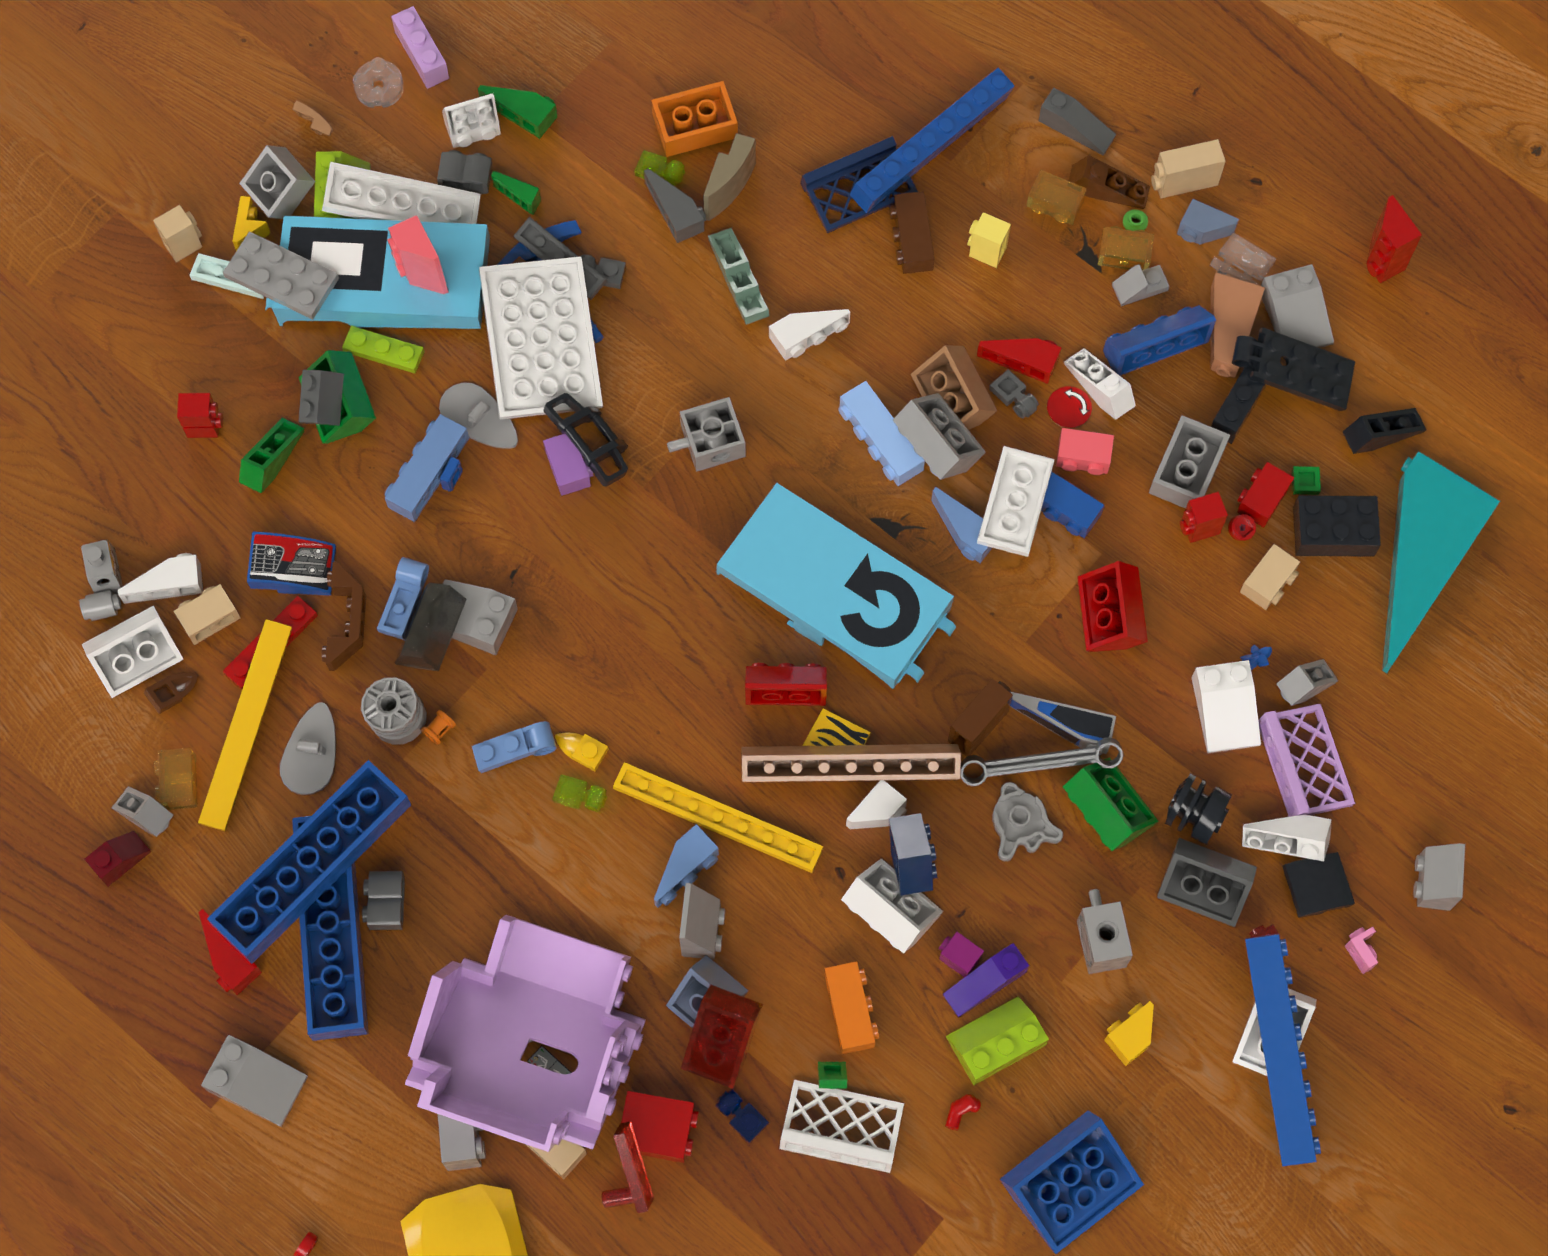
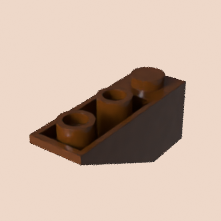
[1067,155,1150,209]

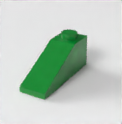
[478,85,557,139]
[239,418,305,493]

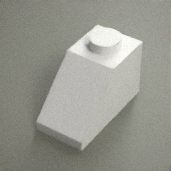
[846,780,907,829]

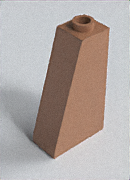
[1210,272,1265,378]

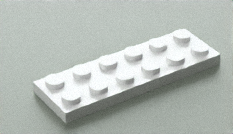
[322,162,481,224]

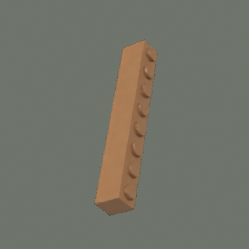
[741,744,961,782]

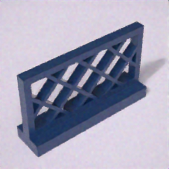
[800,136,918,233]

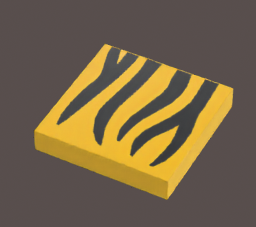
[803,708,871,746]

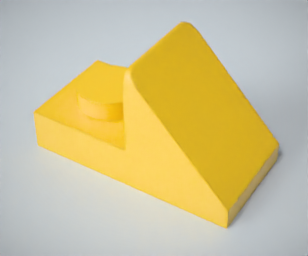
[232,196,270,251]

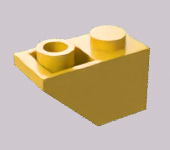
[1104,1001,1154,1066]

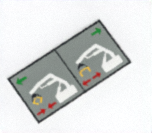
[527,1045,572,1075]

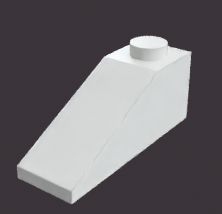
[118,553,203,604]

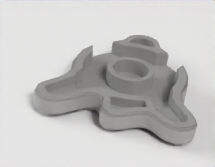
[992,782,1063,861]

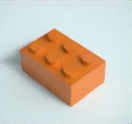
[651,81,738,157]

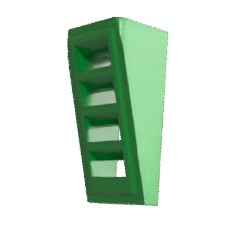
[491,171,541,215]

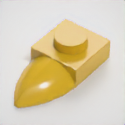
[555,732,609,772]

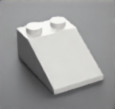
[1192,660,1261,753]
[1232,988,1317,1076]

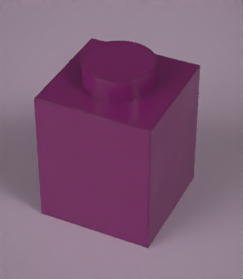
[939,932,984,978]

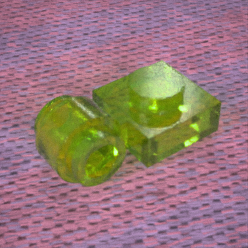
[634,150,685,186]
[552,774,607,812]

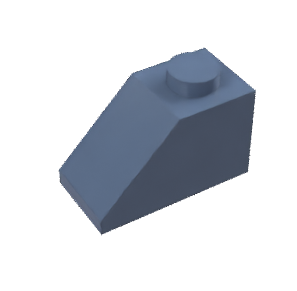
[1177,199,1239,245]

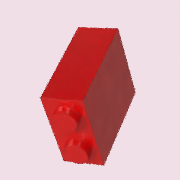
[616,1091,699,1163]

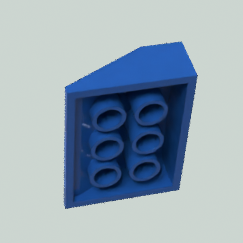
[1000,1111,1144,1254]

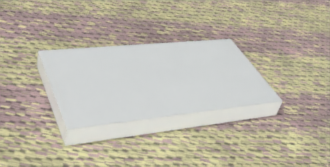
[977,446,1055,557]

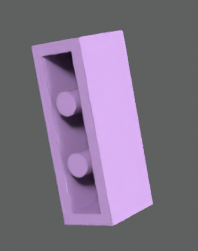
[391,6,449,89]

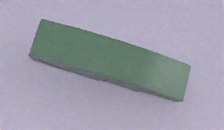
[708,228,770,324]

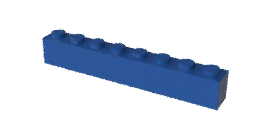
[850,68,1015,213]
[1245,933,1321,1166]

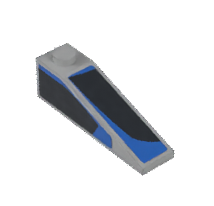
[1010,692,1116,755]

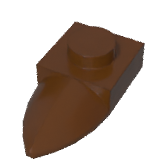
[144,672,198,714]

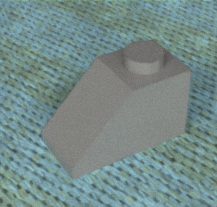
[1277,659,1338,706]
[112,786,173,837]

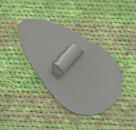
[439,383,518,449]
[280,702,336,795]

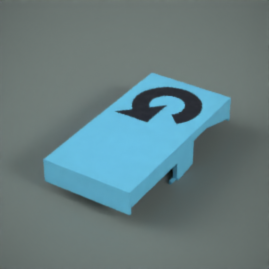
[717,483,956,689]

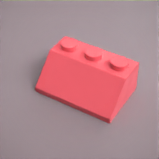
[387,215,449,294]

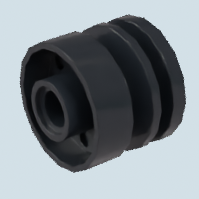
[1164,773,1232,845]

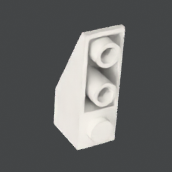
[769,309,850,361]
[1064,348,1136,420]
[1242,815,1331,861]

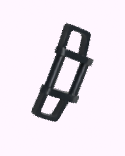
[543,393,628,487]

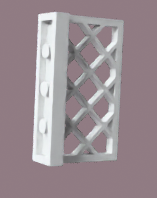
[780,1080,904,1173]

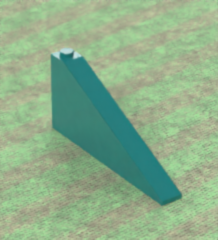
[1382,451,1500,673]

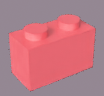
[1056,428,1114,475]

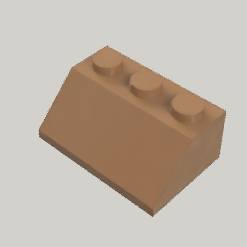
[911,345,997,430]

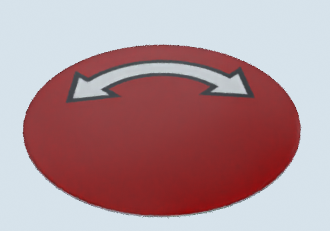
[1047,386,1092,428]

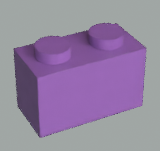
[543,434,593,496]

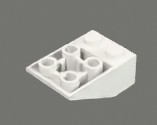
[442,93,501,148]

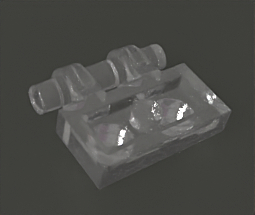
[1210,232,1276,285]

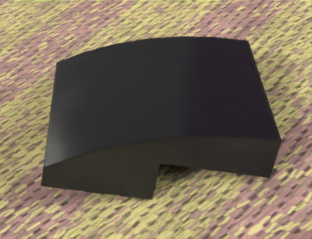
[1282,852,1355,918]

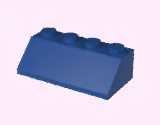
[1103,305,1216,375]

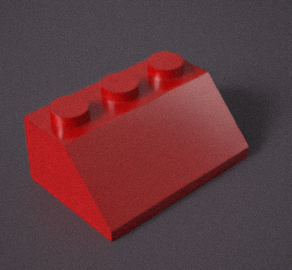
[1366,195,1422,284]
[1077,561,1148,652]
[745,663,827,706]

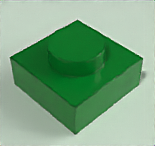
[1292,466,1321,495]
[817,1062,848,1089]

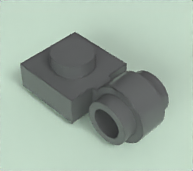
[581,255,626,289]
[989,369,1039,418]

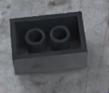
[1293,496,1381,557]

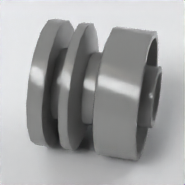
[361,677,427,745]

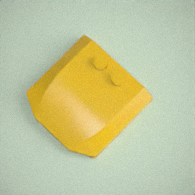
[400,1184,528,1256]

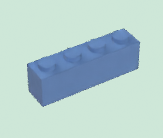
[385,414,469,522]

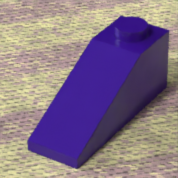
[943,943,1029,1018]

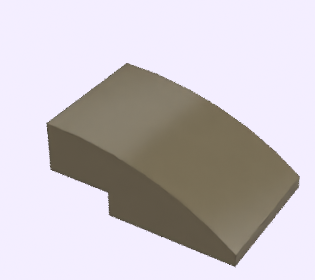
[703,133,756,221]

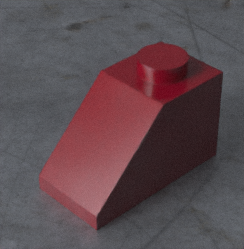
[84,831,151,887]

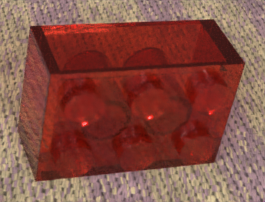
[681,984,763,1089]

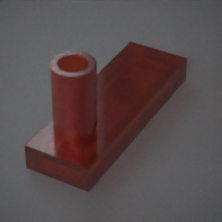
[602,1121,654,1213]

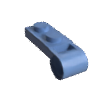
[377,557,429,640]
[472,721,557,773]

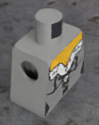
[81,540,123,594]

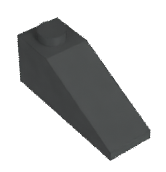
[1039,87,1116,156]
[644,169,706,243]

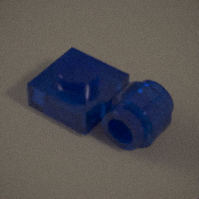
[715,1089,769,1144]

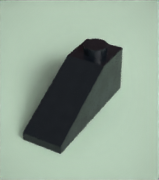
[1343,408,1427,454]

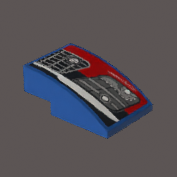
[247,532,336,595]

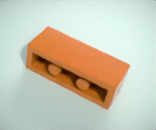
[824,961,879,1054]

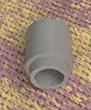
[79,590,121,621]

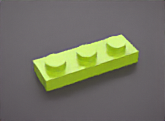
[342,326,424,374]

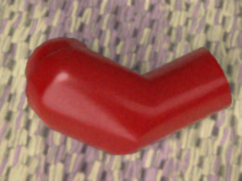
[945,1094,981,1131]

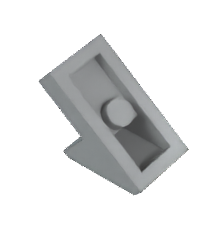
[1112,264,1170,306]

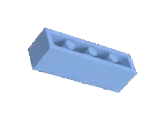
[838,381,925,486]

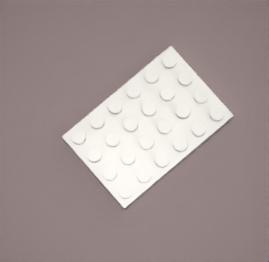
[479,257,603,420]

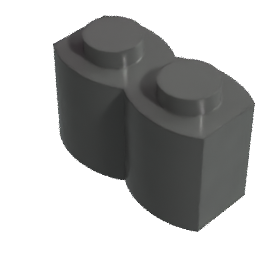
[437,150,493,194]
[362,871,405,930]

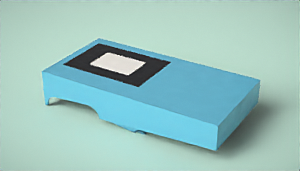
[265,216,490,329]

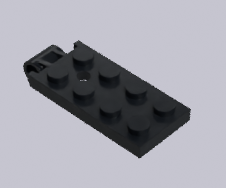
[1232,327,1355,411]

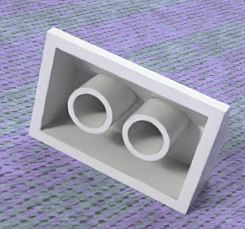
[82,606,183,698]
[841,859,943,954]

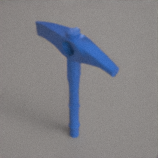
[497,220,604,343]

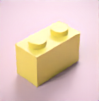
[967,212,1011,268]

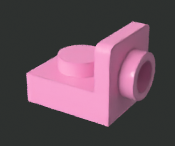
[1345,927,1378,974]

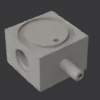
[667,397,746,472]
[1077,889,1133,974]

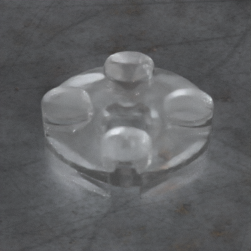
[353,57,403,108]

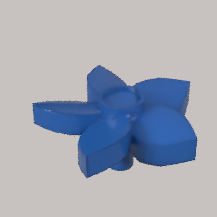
[1240,645,1272,670]

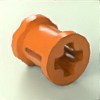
[420,710,456,745]

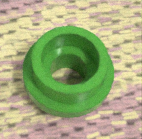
[1123,209,1148,234]

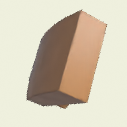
[292,100,333,136]

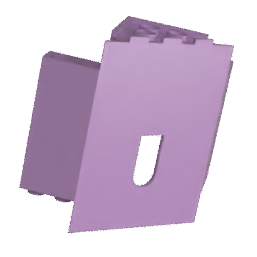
[405,915,646,1152]

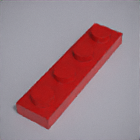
[223,596,318,690]

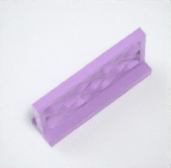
[1258,704,1355,817]

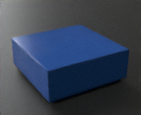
[440,457,462,492]

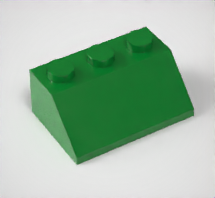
[298,350,376,444]
[1063,757,1159,851]

